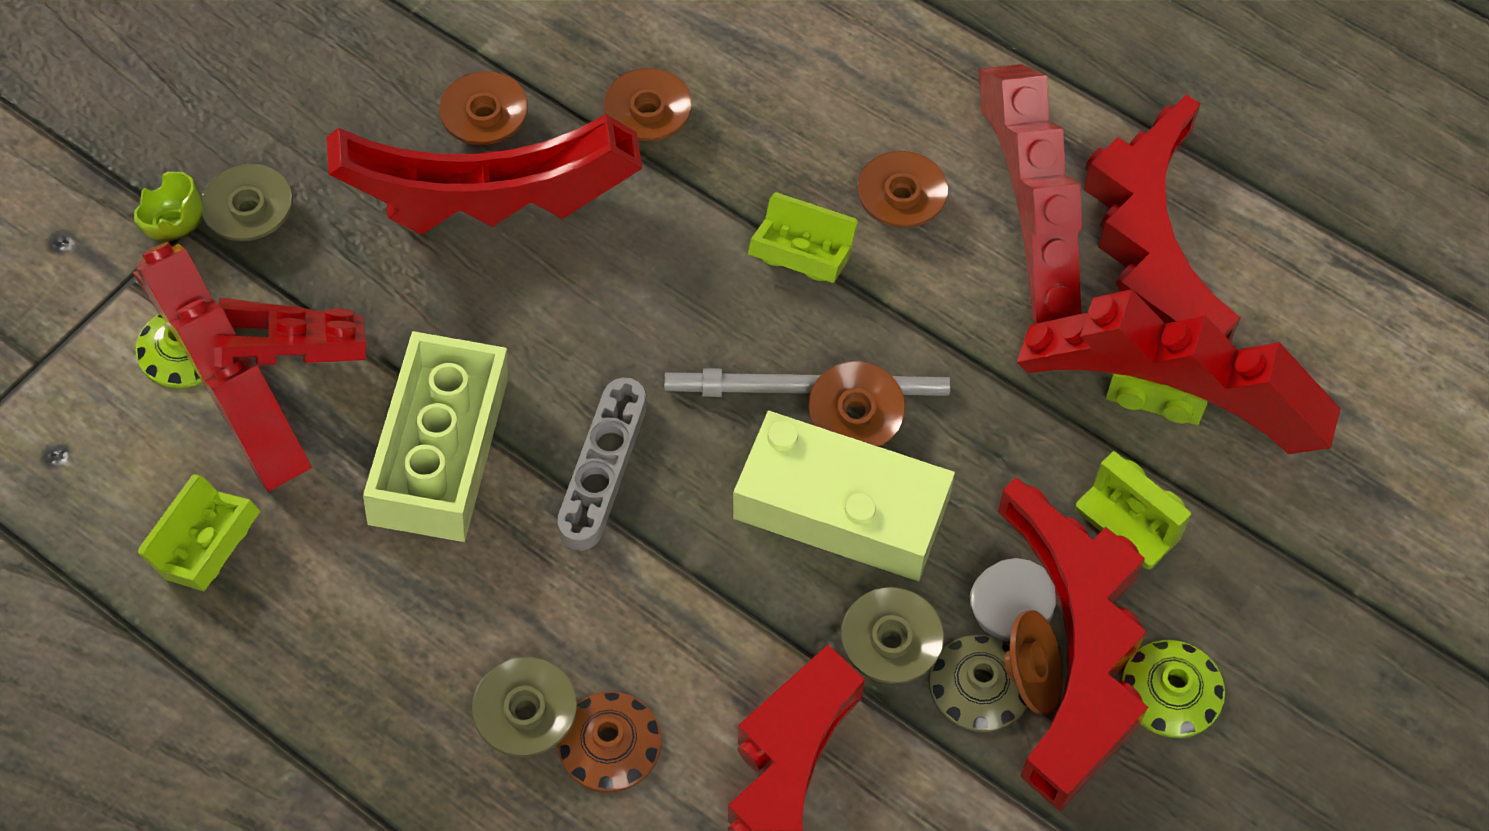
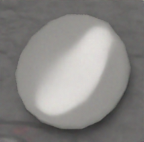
[970,558,1057,643]

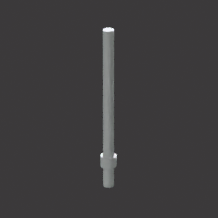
[664,368,950,397]

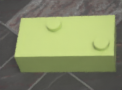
[363,331,508,542]
[733,410,955,582]

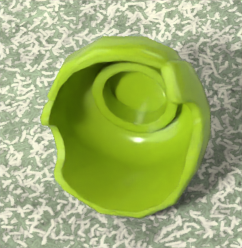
[134,172,203,242]

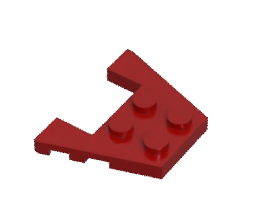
[213,298,366,367]

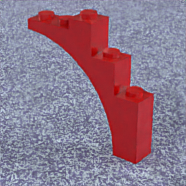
[979,64,1082,323]
[1083,94,1241,342]
[326,114,642,235]
[133,242,312,492]
[1016,289,1341,454]
[997,477,1149,811]
[728,645,865,831]

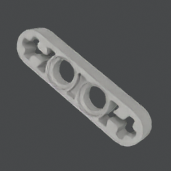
[557,377,647,551]

